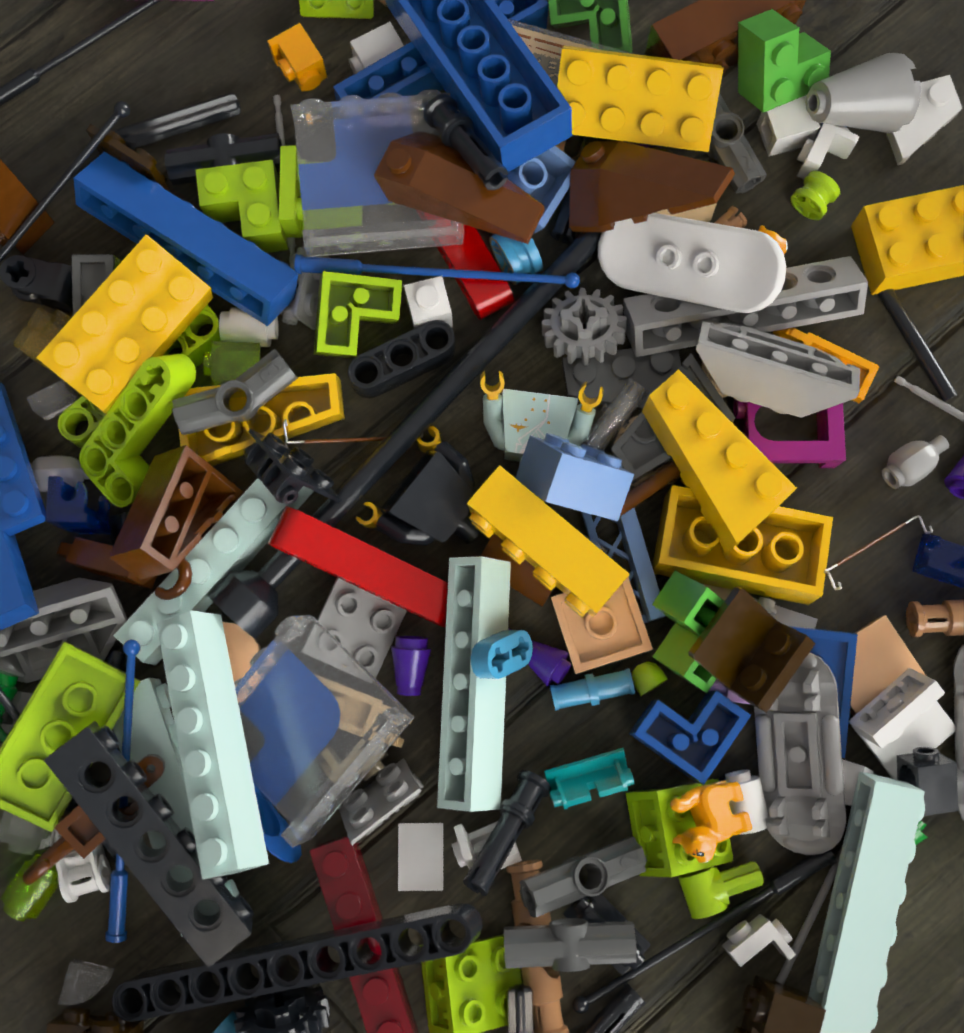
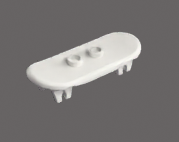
[598,213,786,313]

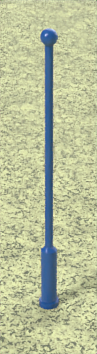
[294,254,580,288]
[105,639,140,943]

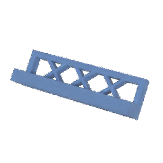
[581,465,666,623]

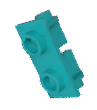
[544,748,634,809]

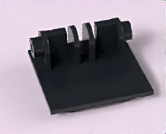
[244,429,342,504]

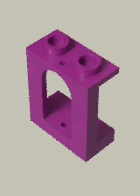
[733,399,846,468]

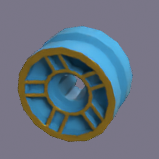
[489,234,543,285]

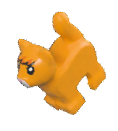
[670,780,752,863]

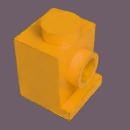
[267,23,327,92]

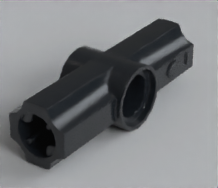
[164,133,282,185]

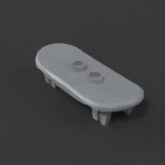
[754,652,846,855]

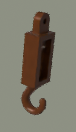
[56,537,193,600]
[23,754,165,885]

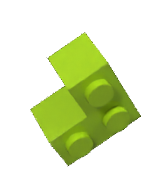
[196,159,288,253]
[314,271,402,358]

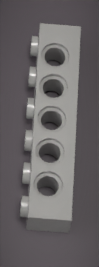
[623,256,868,357]

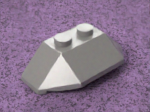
[696,321,860,418]
[0,578,127,683]

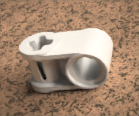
[50,829,112,903]

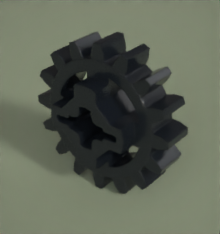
[234,985,331,1033]

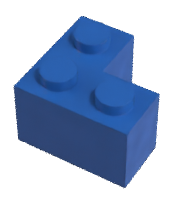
[629,690,751,785]

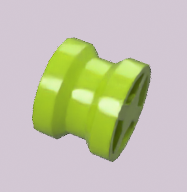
[790,171,840,220]

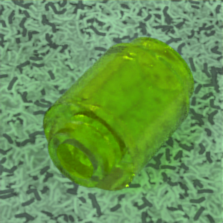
[1,854,59,921]

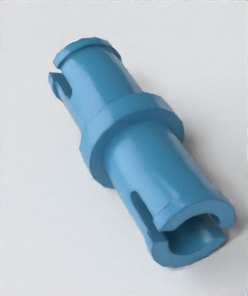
[550,668,635,711]

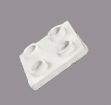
[849,668,956,780]

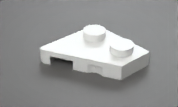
[886,75,962,165]

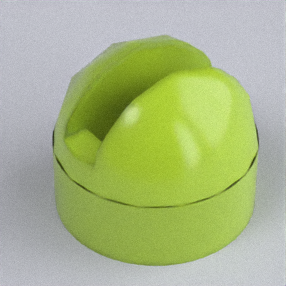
[632,662,668,696]

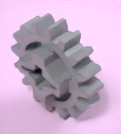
[542,288,627,366]

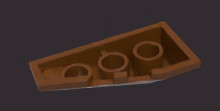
[569,141,735,232]

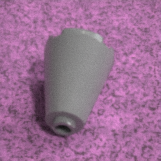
[805,53,921,133]

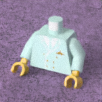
[480,371,604,466]

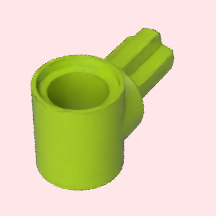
[678,861,764,919]

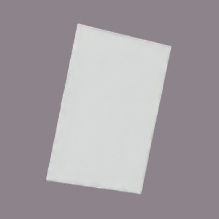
[398,823,443,891]

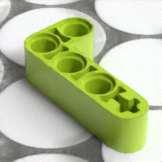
[79,354,196,508]

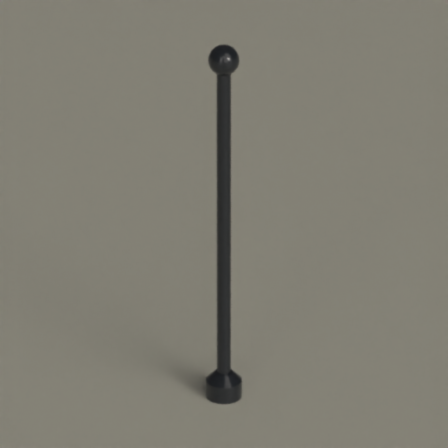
[208,146,674,639]

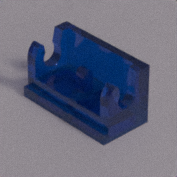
[45,476,110,535]
[912,533,964,588]

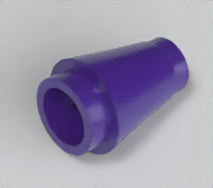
[391,636,431,696]

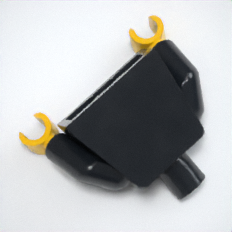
[356,426,480,546]

